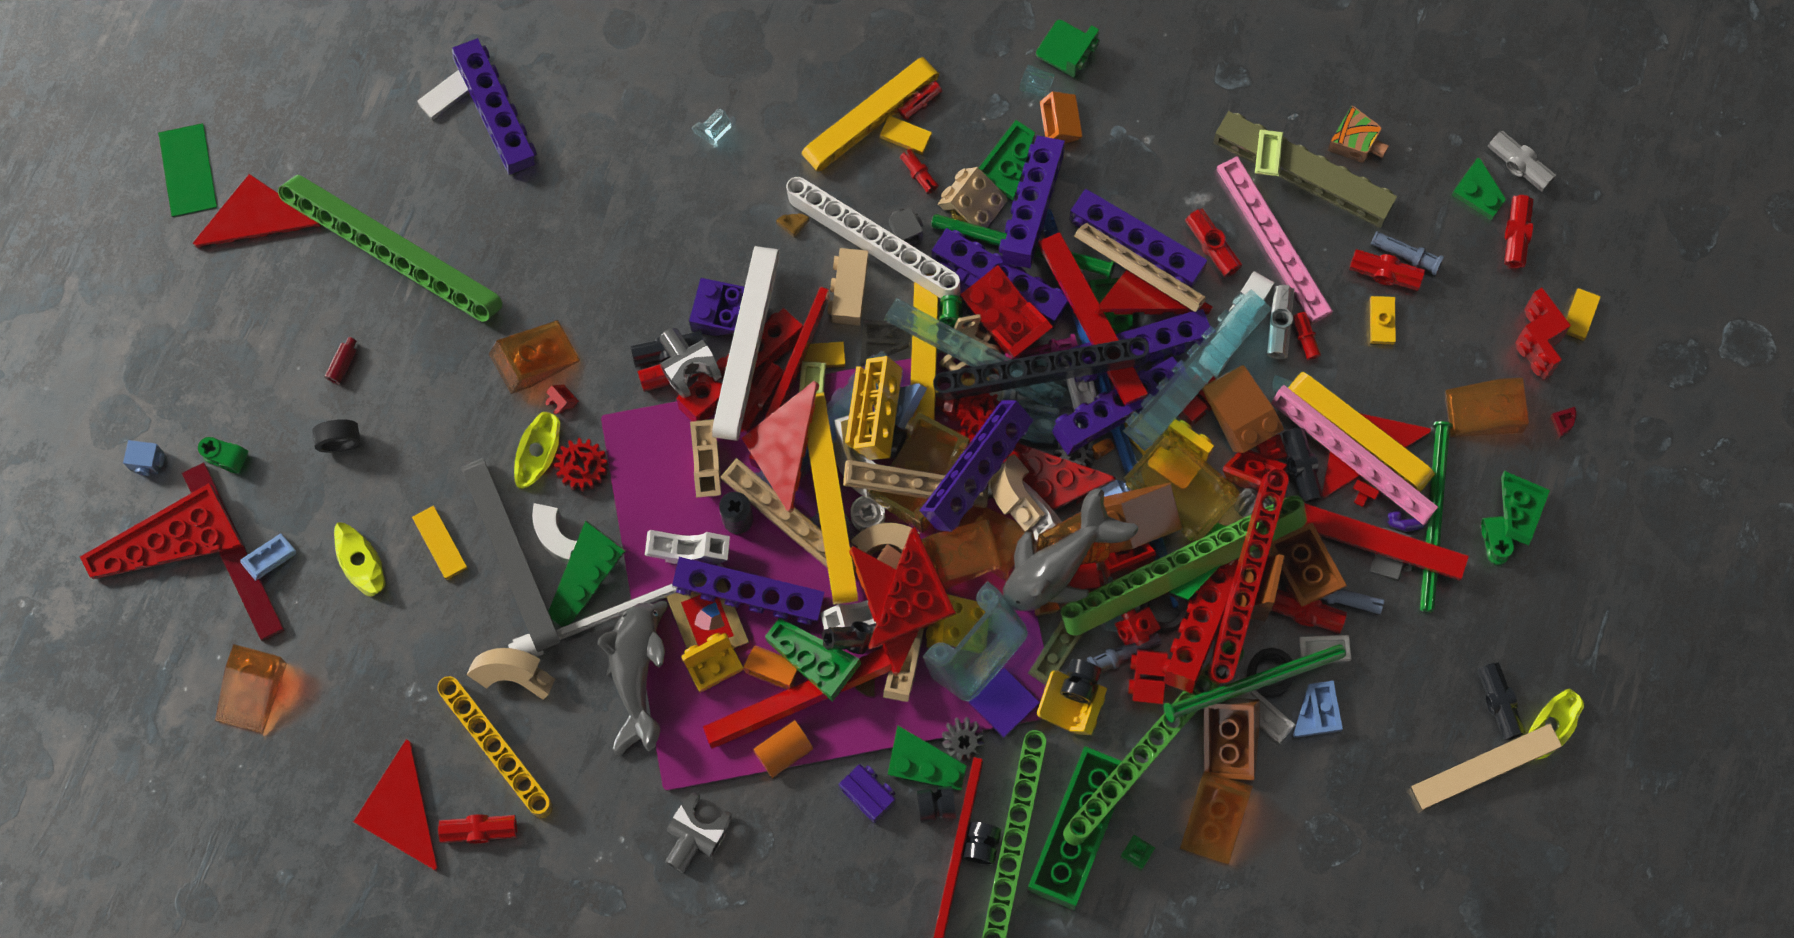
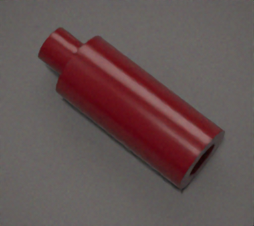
[324,337,357,385]

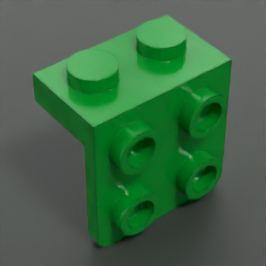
[1036,19,1100,78]

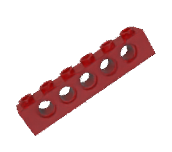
[676,308,803,421]
[1162,559,1239,693]

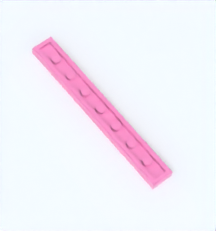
[1216,156,1333,325]
[1271,385,1438,525]

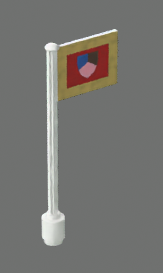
[508,563,749,657]

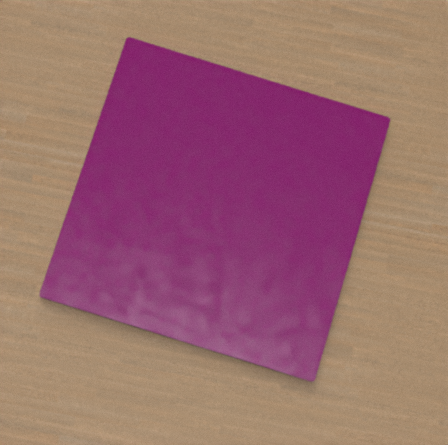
[601,352,1046,791]

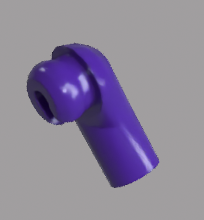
[1387,511,1425,532]

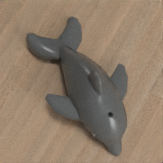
[1003,488,1138,611]
[597,601,668,757]

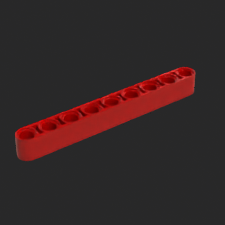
[1208,468,1289,685]

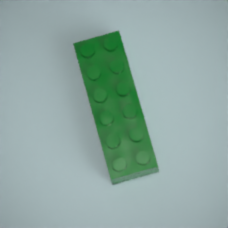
[1027,746,1128,911]

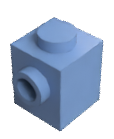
[123,440,165,476]

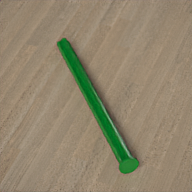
[931,214,1115,280]
[1420,421,1453,612]
[1164,644,1346,723]

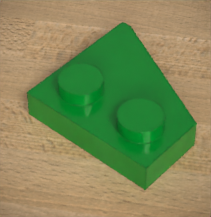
[1452,158,1506,221]

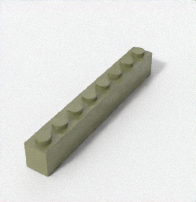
[1213,111,1397,228]

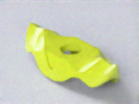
[514,412,560,489]
[334,522,385,596]
[1528,689,1584,760]

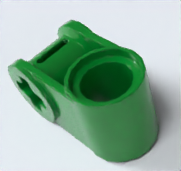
[938,295,963,331]
[198,437,249,474]
[1481,516,1514,565]

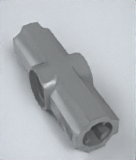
[1488,130,1556,192]
[1267,285,1295,360]

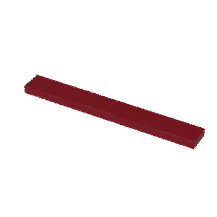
[182,462,285,642]

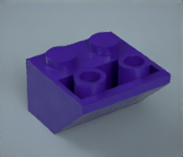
[689,278,745,336]

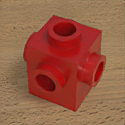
[1114,607,1160,646]

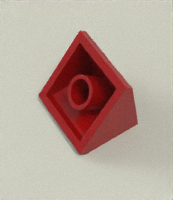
[1223,450,1287,492]
[1093,543,1156,583]

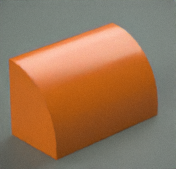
[1040,91,1082,144]
[744,645,799,689]
[754,720,813,778]

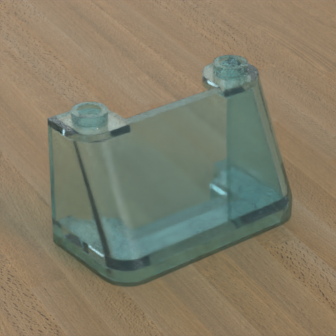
[923,581,1028,701]

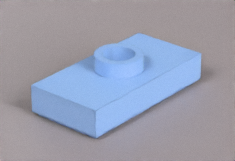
[241,533,296,581]

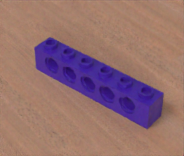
[452,38,537,175]
[999,135,1065,269]
[1069,188,1207,288]
[932,228,1069,329]
[1068,309,1213,383]
[1052,356,1189,455]
[920,400,1034,532]
[672,557,825,625]

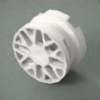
[851,496,885,532]

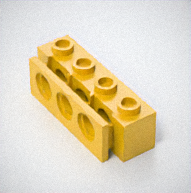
[845,356,903,460]

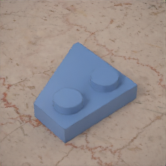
[874,383,927,430]
[1293,681,1343,738]

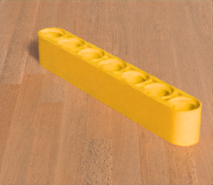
[801,57,940,172]
[910,273,939,424]
[1288,372,1435,492]
[437,676,553,819]

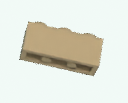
[827,248,869,326]

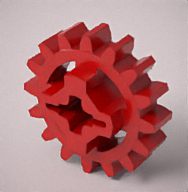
[956,393,1001,434]
[554,438,608,492]

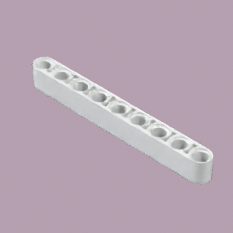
[786,177,961,298]
[712,246,780,441]

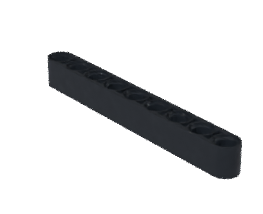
[933,337,1149,401]

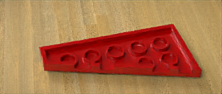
[80,483,244,579]

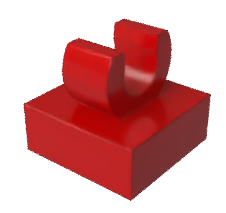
[545,384,579,414]
[935,397,961,421]
[1257,434,1287,461]
[1353,479,1380,507]

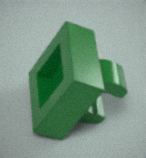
[1120,835,1155,871]

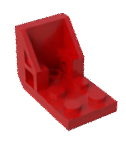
[960,265,1053,359]

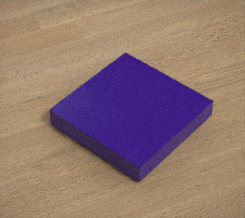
[969,668,1040,738]

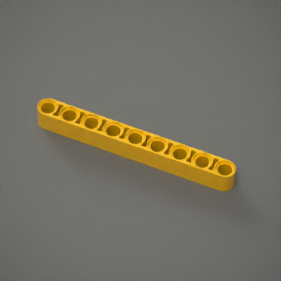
[807,392,858,605]

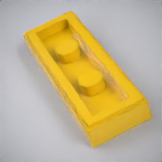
[412,505,468,581]

